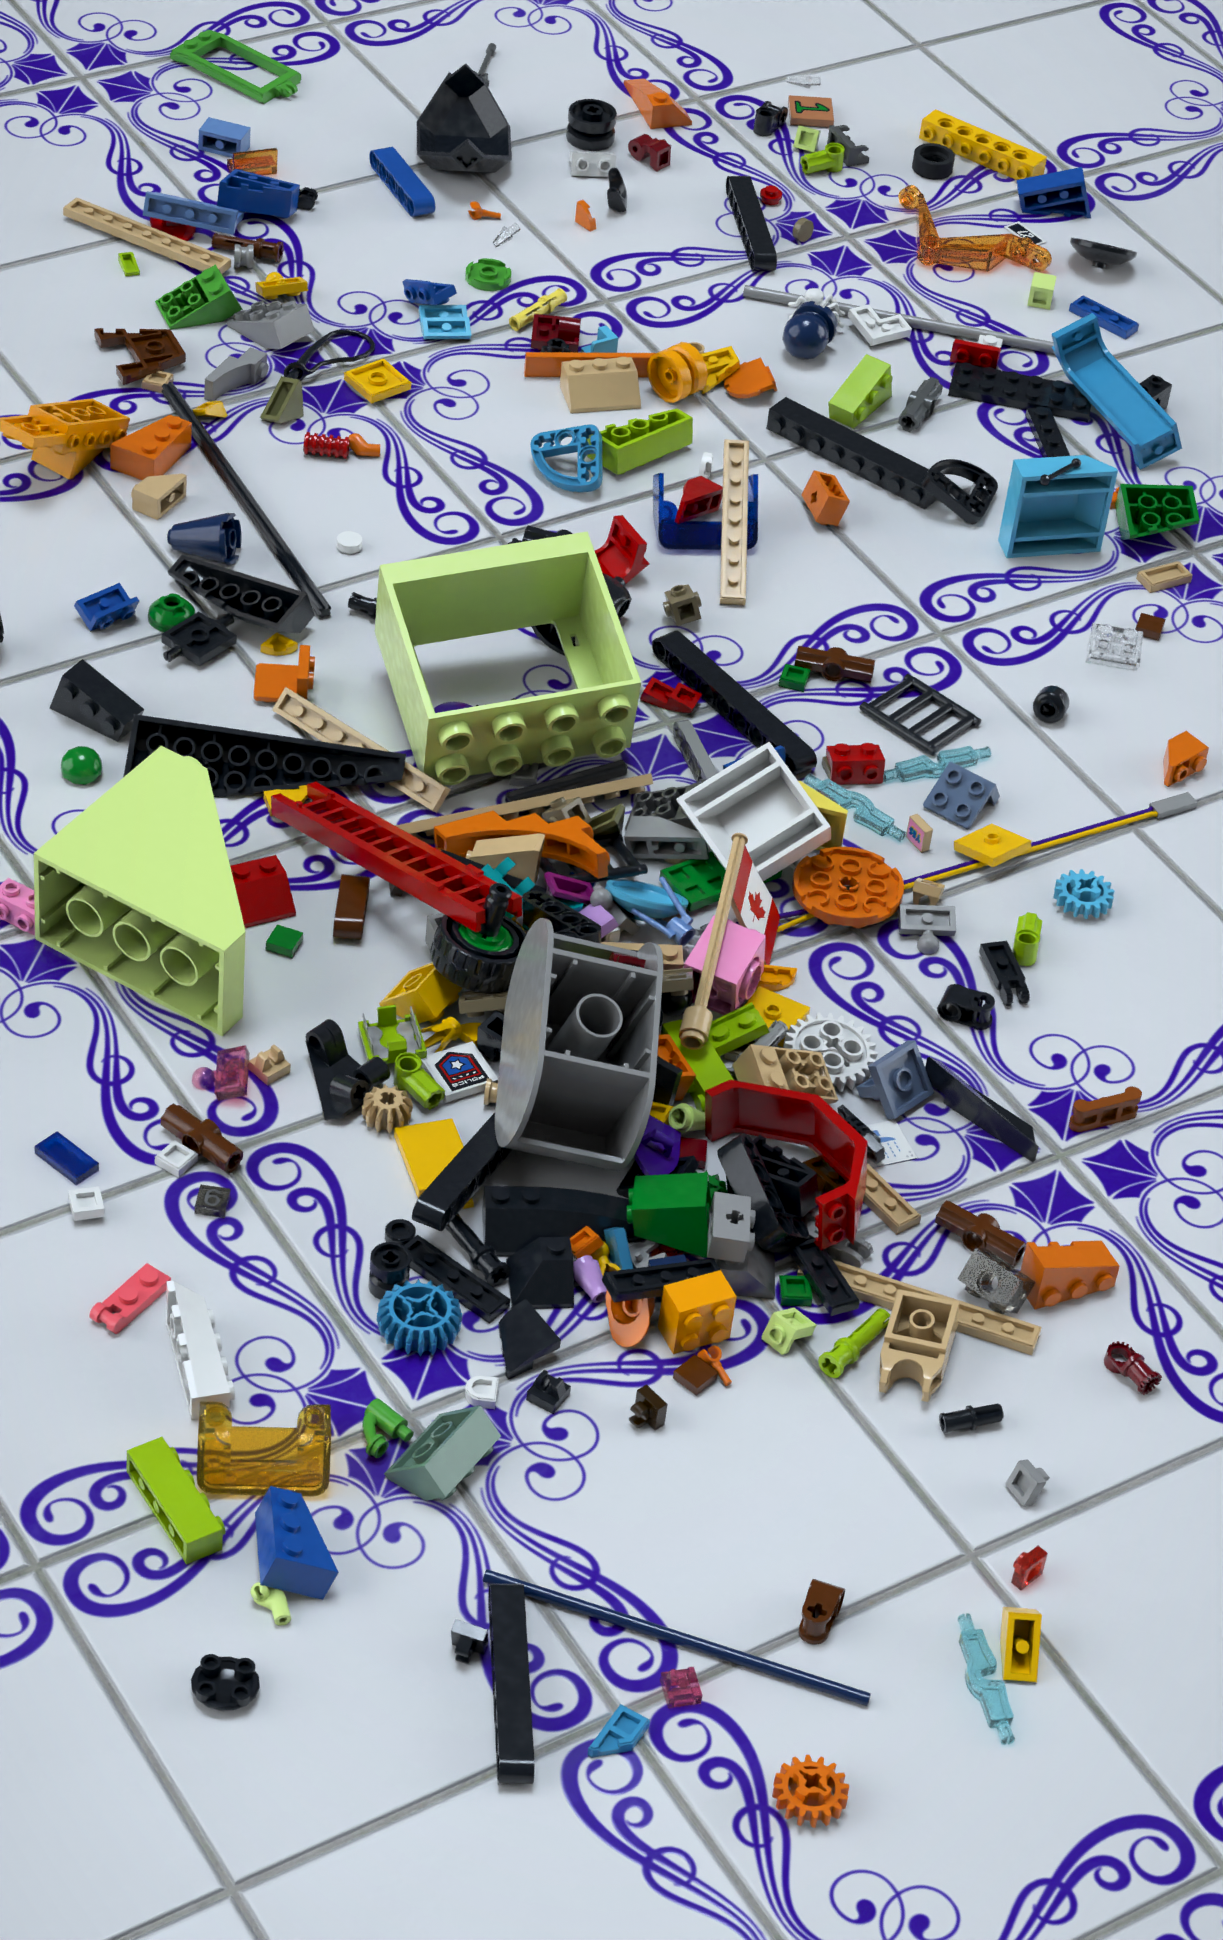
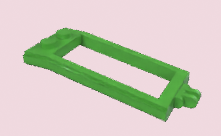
[170,30,302,104]

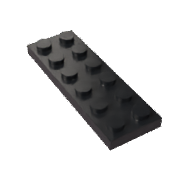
[948,362,1092,422]

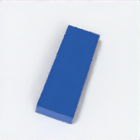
[1069,295,1139,339]

